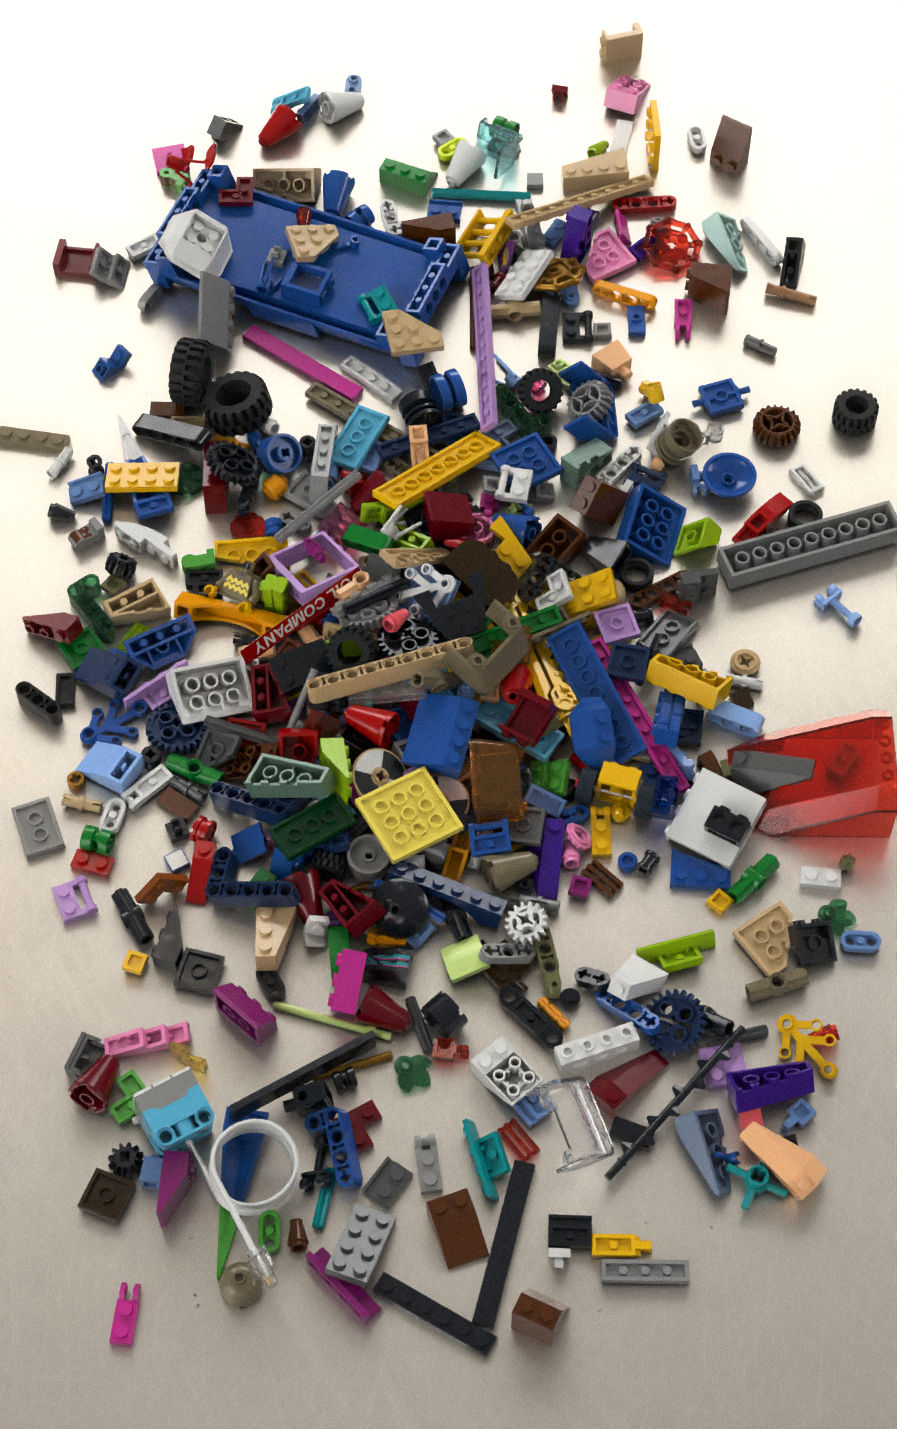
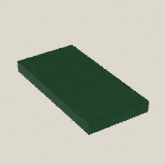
[268,792,357,862]

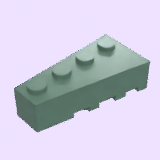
[244,753,336,798]

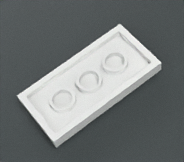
[494,249,554,300]

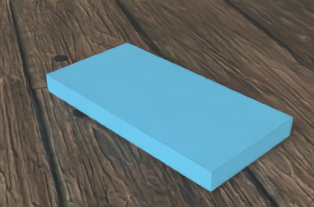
[331,404,390,471]

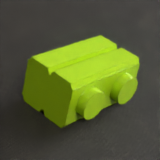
[259,574,290,614]

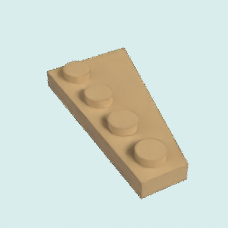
[379,548,450,569]

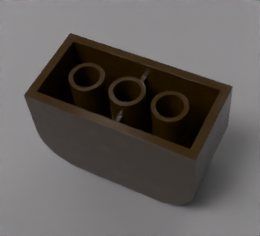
[438,540,519,624]

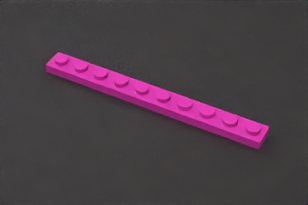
[591,637,691,797]

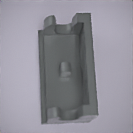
[64,1031,105,1079]

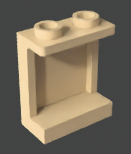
[599,22,644,65]

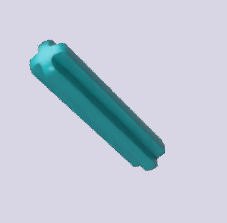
[312,1167,336,1230]

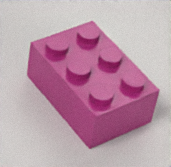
[327,948,367,1016]

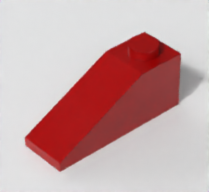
[186,840,218,906]

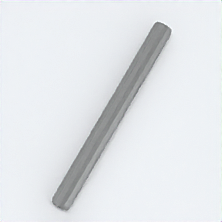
[274,469,362,544]

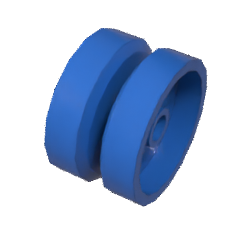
[429,368,467,413]
[256,433,303,475]

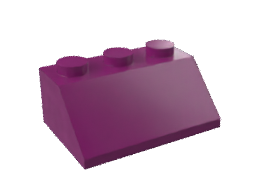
[212,982,277,1045]

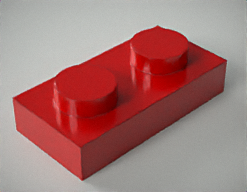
[70,848,115,879]

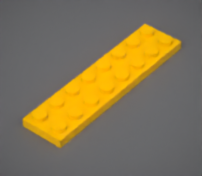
[372,430,501,510]

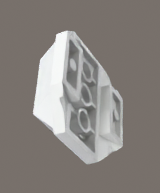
[158,209,233,279]

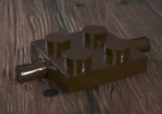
[481,939,532,993]

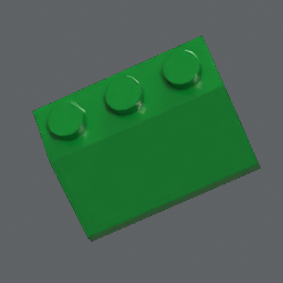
[379,158,438,197]

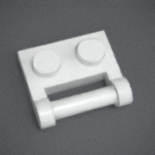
[494,465,533,504]

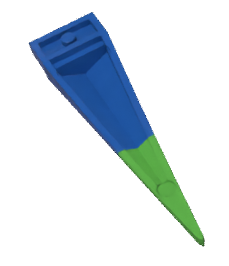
[216,1106,269,1280]

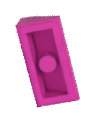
[614,209,632,245]

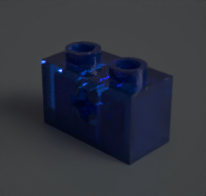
[650,774,680,821]

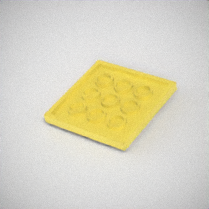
[355,766,464,865]

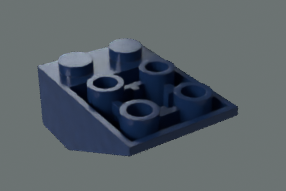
[73,647,143,704]

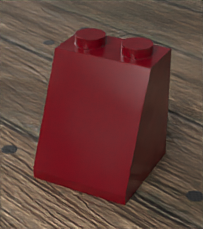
[423,491,478,542]

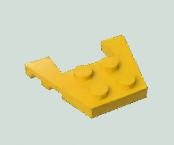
[489,516,533,580]

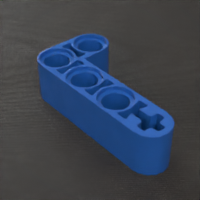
[305,1106,363,1190]

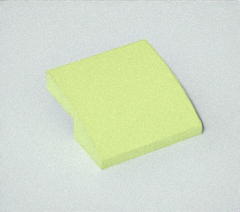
[440,934,490,983]

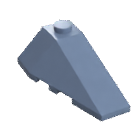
[674,1108,731,1196]

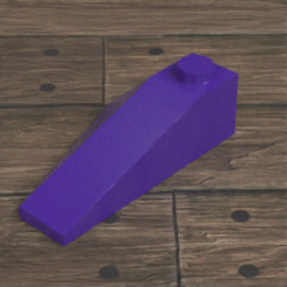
[524,818,566,901]

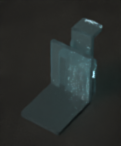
[476,117,524,180]

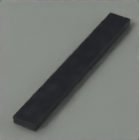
[229,1030,377,1122]
[472,1160,535,1329]

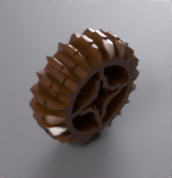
[752,404,801,449]

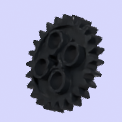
[205,440,263,487]
[377,613,439,657]

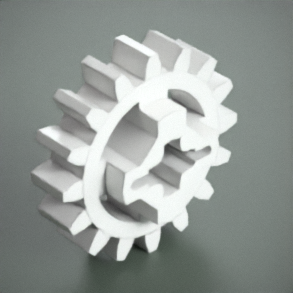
[505,901,549,946]

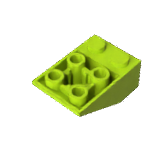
[319,738,353,807]

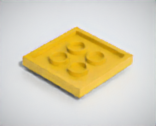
[644,100,662,172]

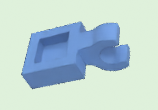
[689,464,707,497]
[780,1098,817,1135]

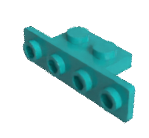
[462,1118,511,1201]

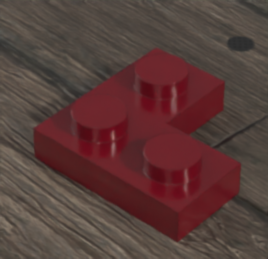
[218,177,254,207]
[335,1099,382,1155]

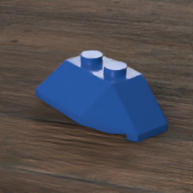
[122,613,197,671]
[569,697,616,772]

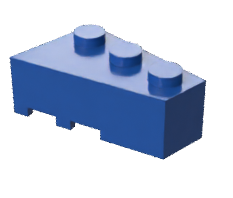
[269,846,321,881]

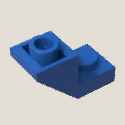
[92,344,132,381]

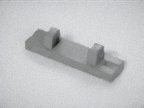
[514,199,546,248]

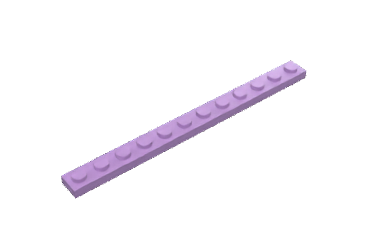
[471,262,498,433]

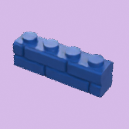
[651,688,686,748]

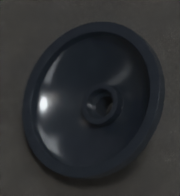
[371,878,430,939]

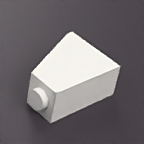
[607,954,669,1001]

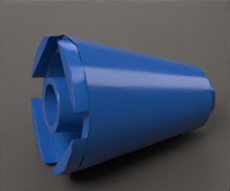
[322,170,356,217]
[491,513,542,550]

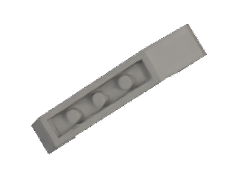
[309,424,338,504]

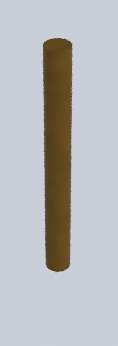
[313,1051,393,1082]

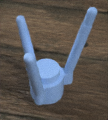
[493,354,521,390]

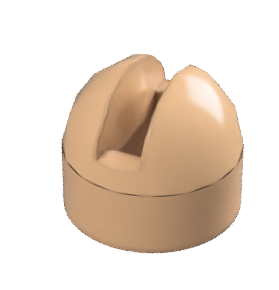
[650,456,665,472]

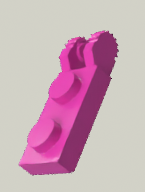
[674,299,692,340]
[109,1282,141,1346]

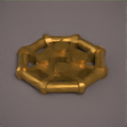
[532,256,587,293]

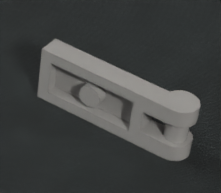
[414,1134,443,1195]

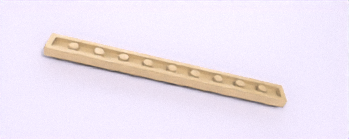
[505,174,654,230]

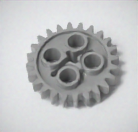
[338,596,400,631]

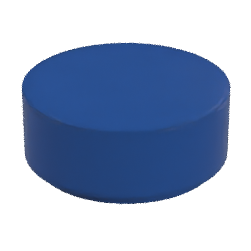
[618,852,638,873]

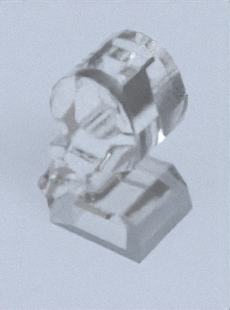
[695,421,724,446]

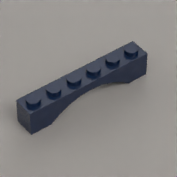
[386,861,508,930]

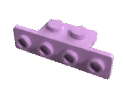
[123,659,189,711]

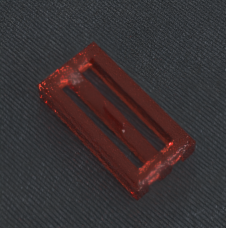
[497,1118,540,1162]

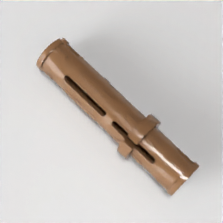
[765,282,818,307]

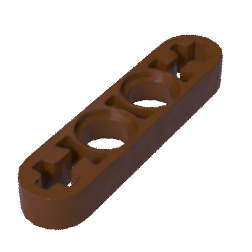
[629,570,687,611]

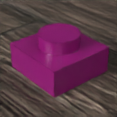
[568,874,592,900]

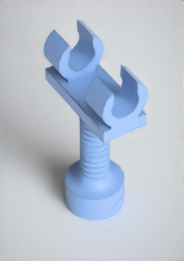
[813,584,862,628]

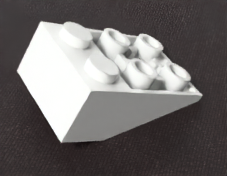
[470,1036,544,1106]

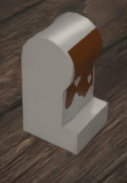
[68,517,106,551]

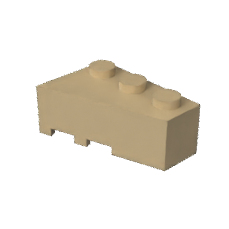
[103,578,171,626]

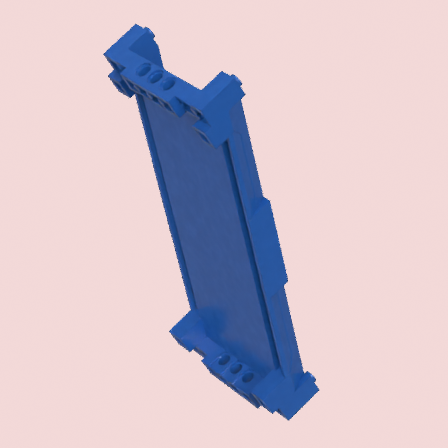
[143,164,471,367]

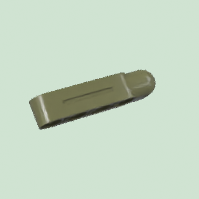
[530,904,562,999]

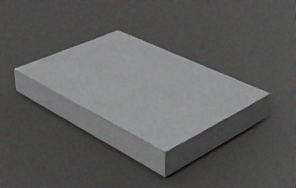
[11,796,66,860]

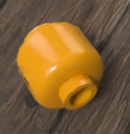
[262,474,289,501]

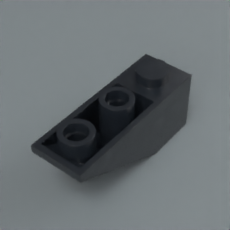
[151,905,184,972]

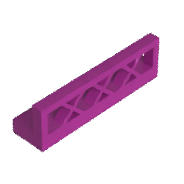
[305,1247,382,1326]

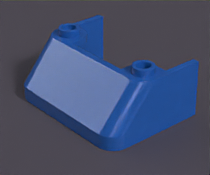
[559,360,619,442]

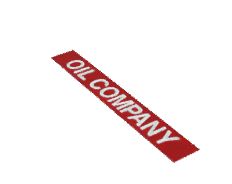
[240,566,360,666]

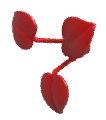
[166,142,217,187]

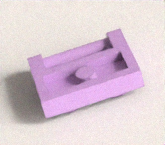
[52,875,98,924]

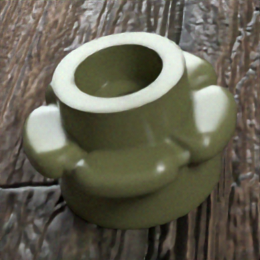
[838,853,856,872]

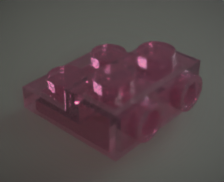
[317,502,368,551]

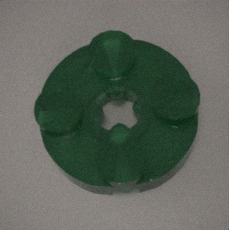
[175,461,203,496]

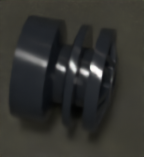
[398,389,443,431]

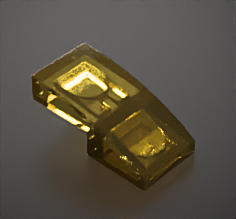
[168,1041,208,1074]

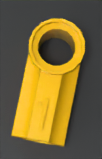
[638,380,665,404]

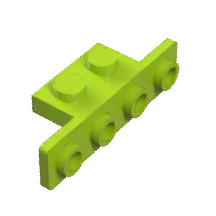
[636,929,716,973]

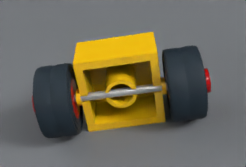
[574,761,659,820]

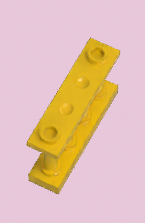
[456,209,514,268]

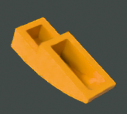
[441,830,477,883]

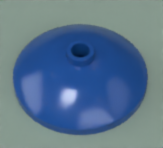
[702,452,757,498]

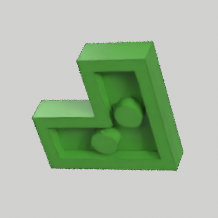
[108,1069,146,1127]

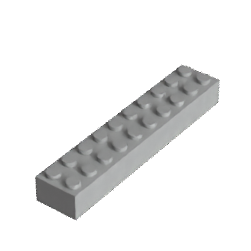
[716,500,897,589]

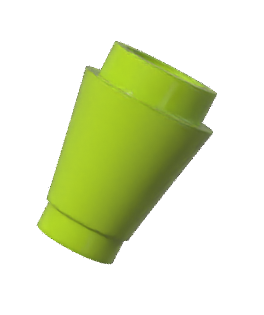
[587,140,609,158]

